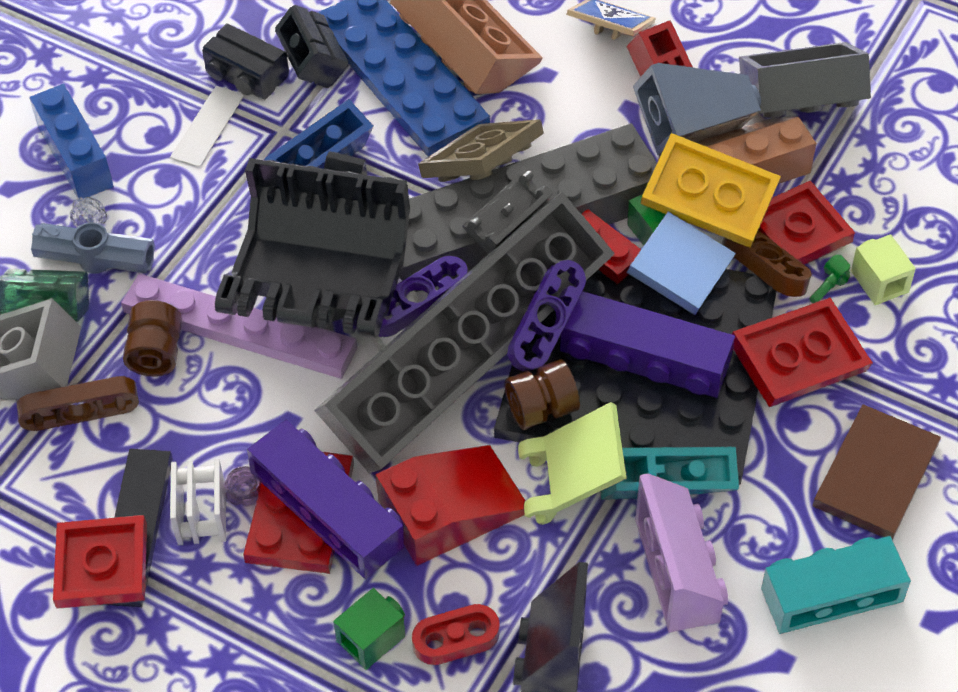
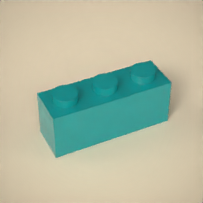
[761,536,911,634]

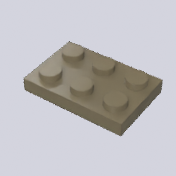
[418,119,544,182]

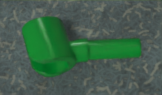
[809,254,850,303]

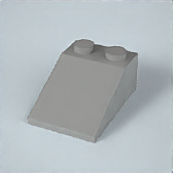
[0,298,81,400]

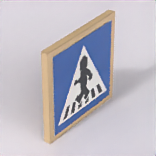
[566,0,656,40]

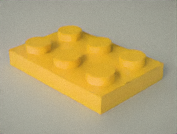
[640,133,781,248]

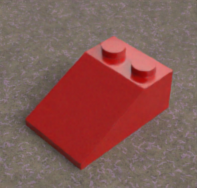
[375,445,526,566]

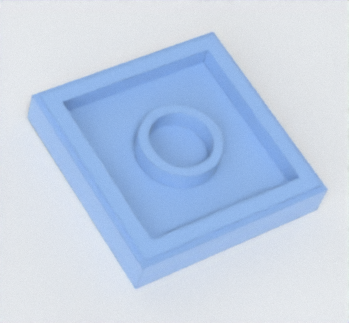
[627,211,736,315]

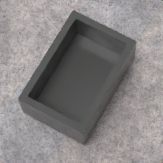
[739,42,871,118]

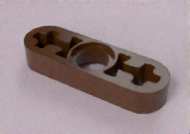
[722,230,812,297]
[17,376,139,431]

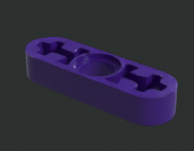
[378,256,468,337]
[508,260,586,371]

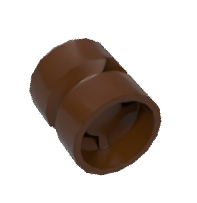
[123,300,182,377]
[504,360,580,430]

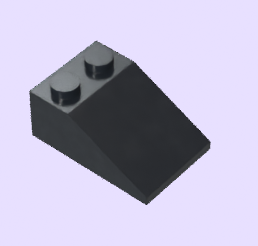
[513,562,588,692]

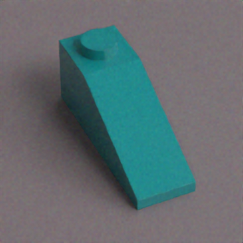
[600,447,739,500]

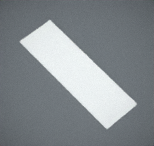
[170,86,245,167]

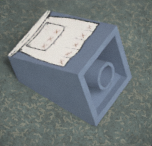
[633,63,761,155]

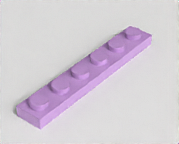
[121,274,357,379]

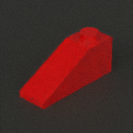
[626,20,693,77]

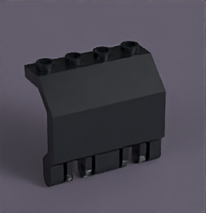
[215,158,410,338]

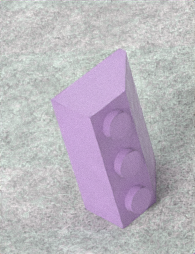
[635,474,728,633]

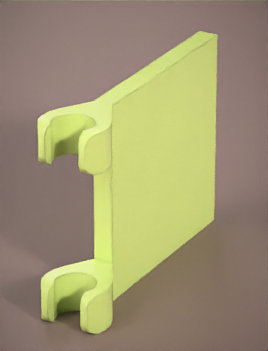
[518,402,626,525]

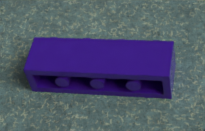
[560,291,735,398]
[247,419,404,580]

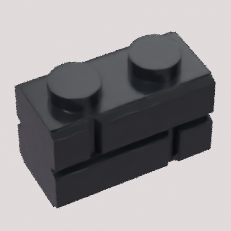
[275,5,348,88]
[202,23,289,100]

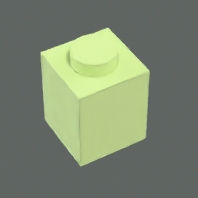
[851,234,916,305]

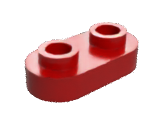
[412,604,500,665]

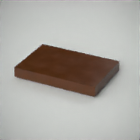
[812,404,941,540]

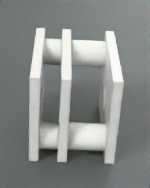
[170,459,226,545]

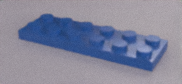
[317,0,490,157]

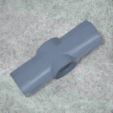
[31,222,155,274]

